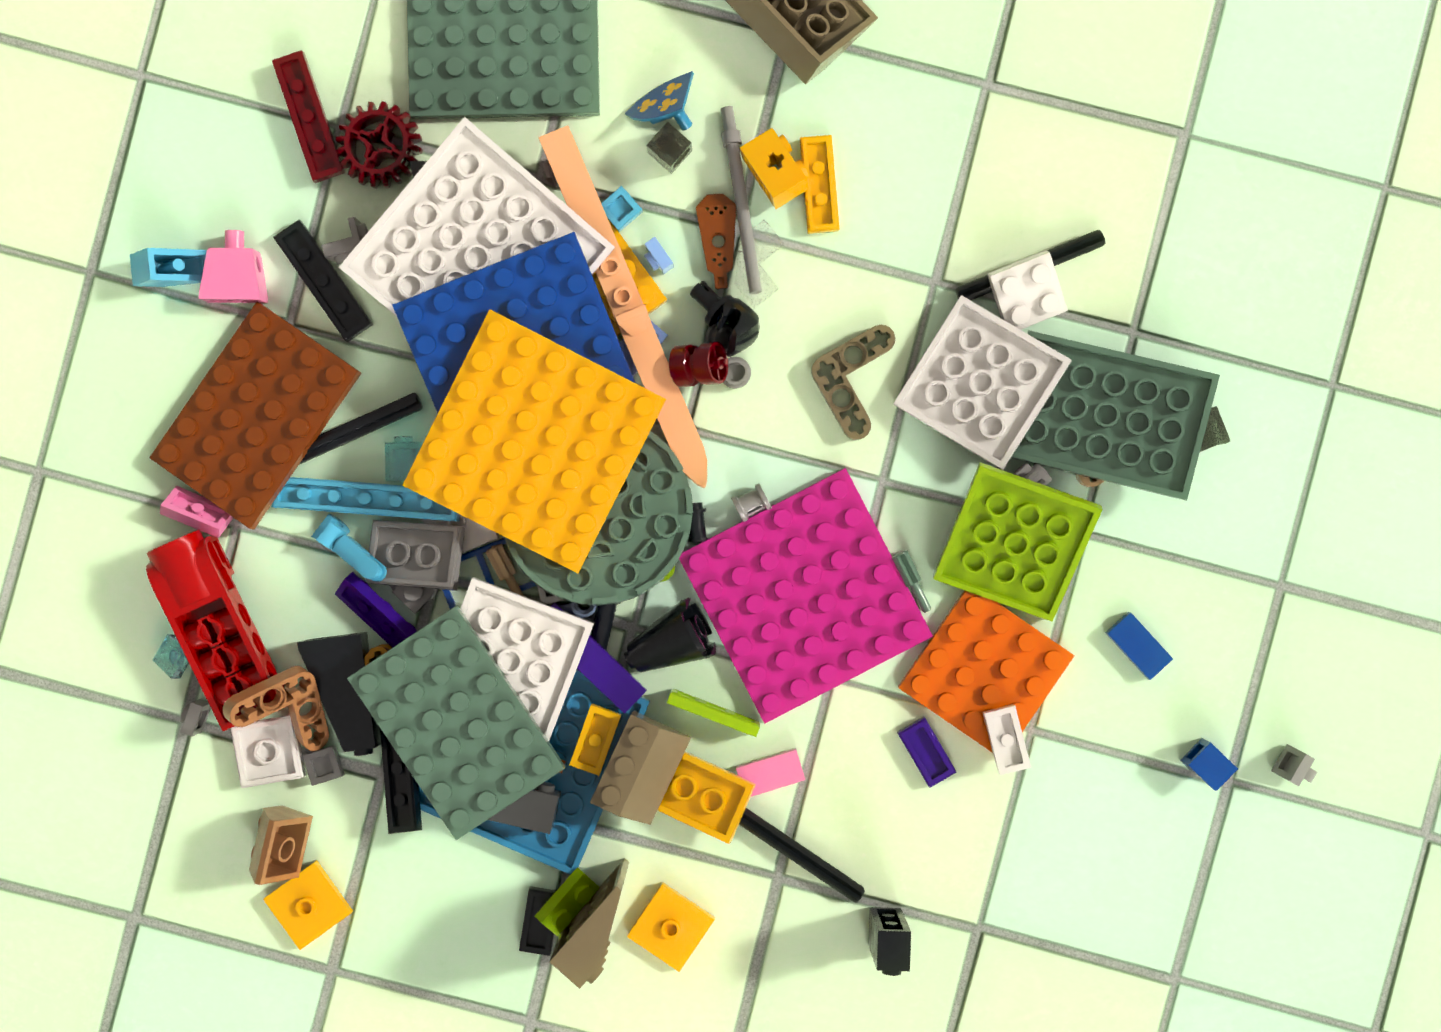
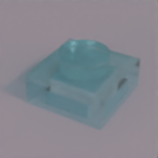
[153,634,189,679]

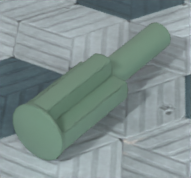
[892,550,931,613]

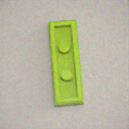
[667,689,760,737]

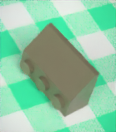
[590,711,691,825]

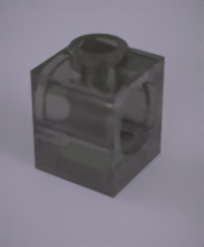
[646,121,692,174]

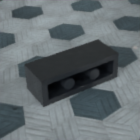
[868,907,911,976]

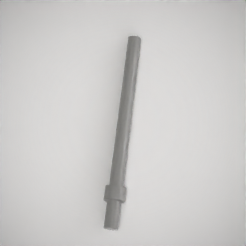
[720,106,762,294]

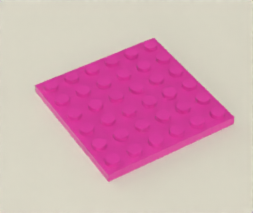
[679,468,933,724]

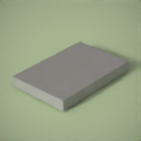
[365,520,465,591]

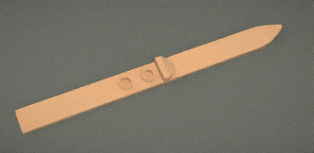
[538,125,707,488]

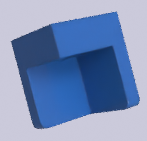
[1180,738,1238,791]

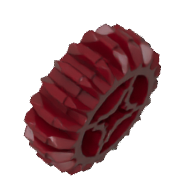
[336,101,423,189]

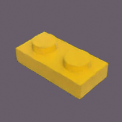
[569,704,622,776]

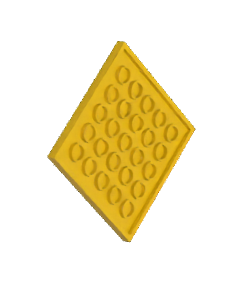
[402,309,666,573]

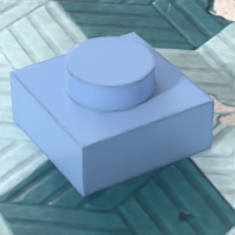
[644,237,674,274]

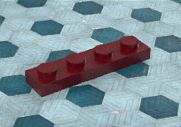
[272,50,345,183]

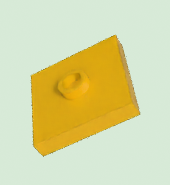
[263,860,353,950]
[627,882,715,972]

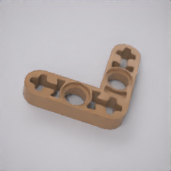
[223,666,329,751]

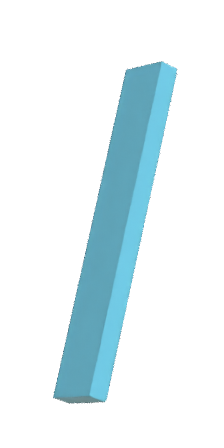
[272,477,460,522]

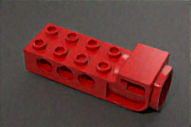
[146,530,284,731]

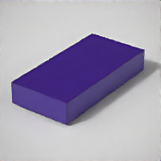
[897,716,956,788]

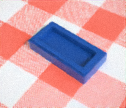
[1105,612,1173,680]

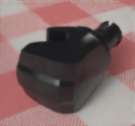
[690,281,760,357]

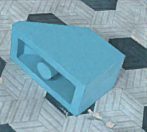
[130,248,207,287]

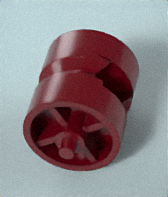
[669,342,728,387]

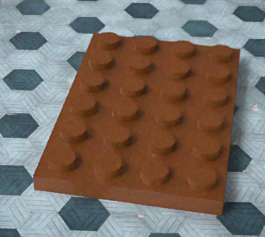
[149,301,361,530]

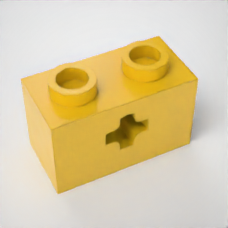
[740,128,809,209]

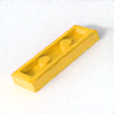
[800,135,840,234]

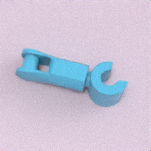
[311,514,387,582]

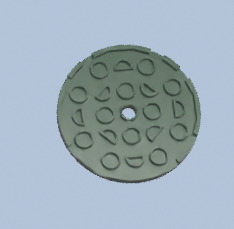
[505,431,693,606]

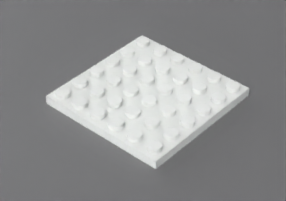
[339,117,615,316]

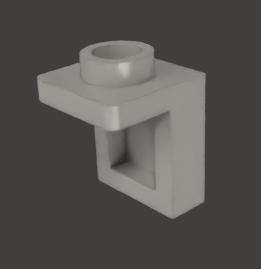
[322,217,368,264]

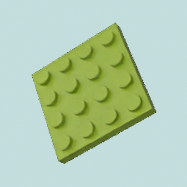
[933,462,1103,622]

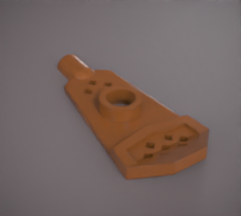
[696,194,736,289]

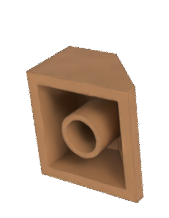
[249,805,313,885]

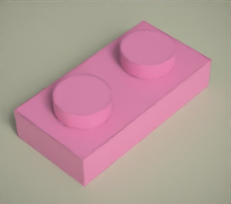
[160,486,234,538]

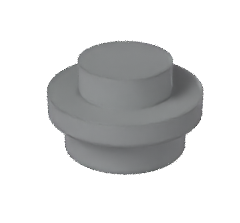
[723,357,751,389]

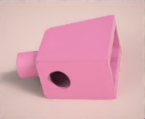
[199,230,268,303]

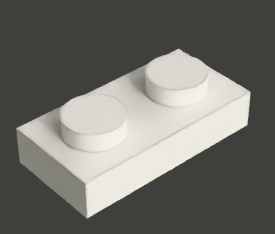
[982,704,1031,776]

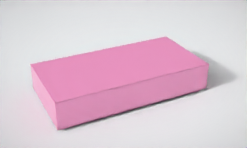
[736,748,805,797]

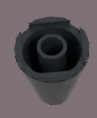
[624,597,716,673]

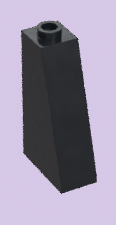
[297,632,381,756]

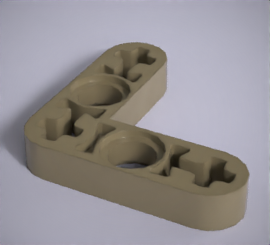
[811,325,895,440]

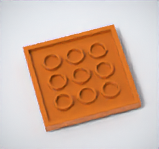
[898,590,1075,753]

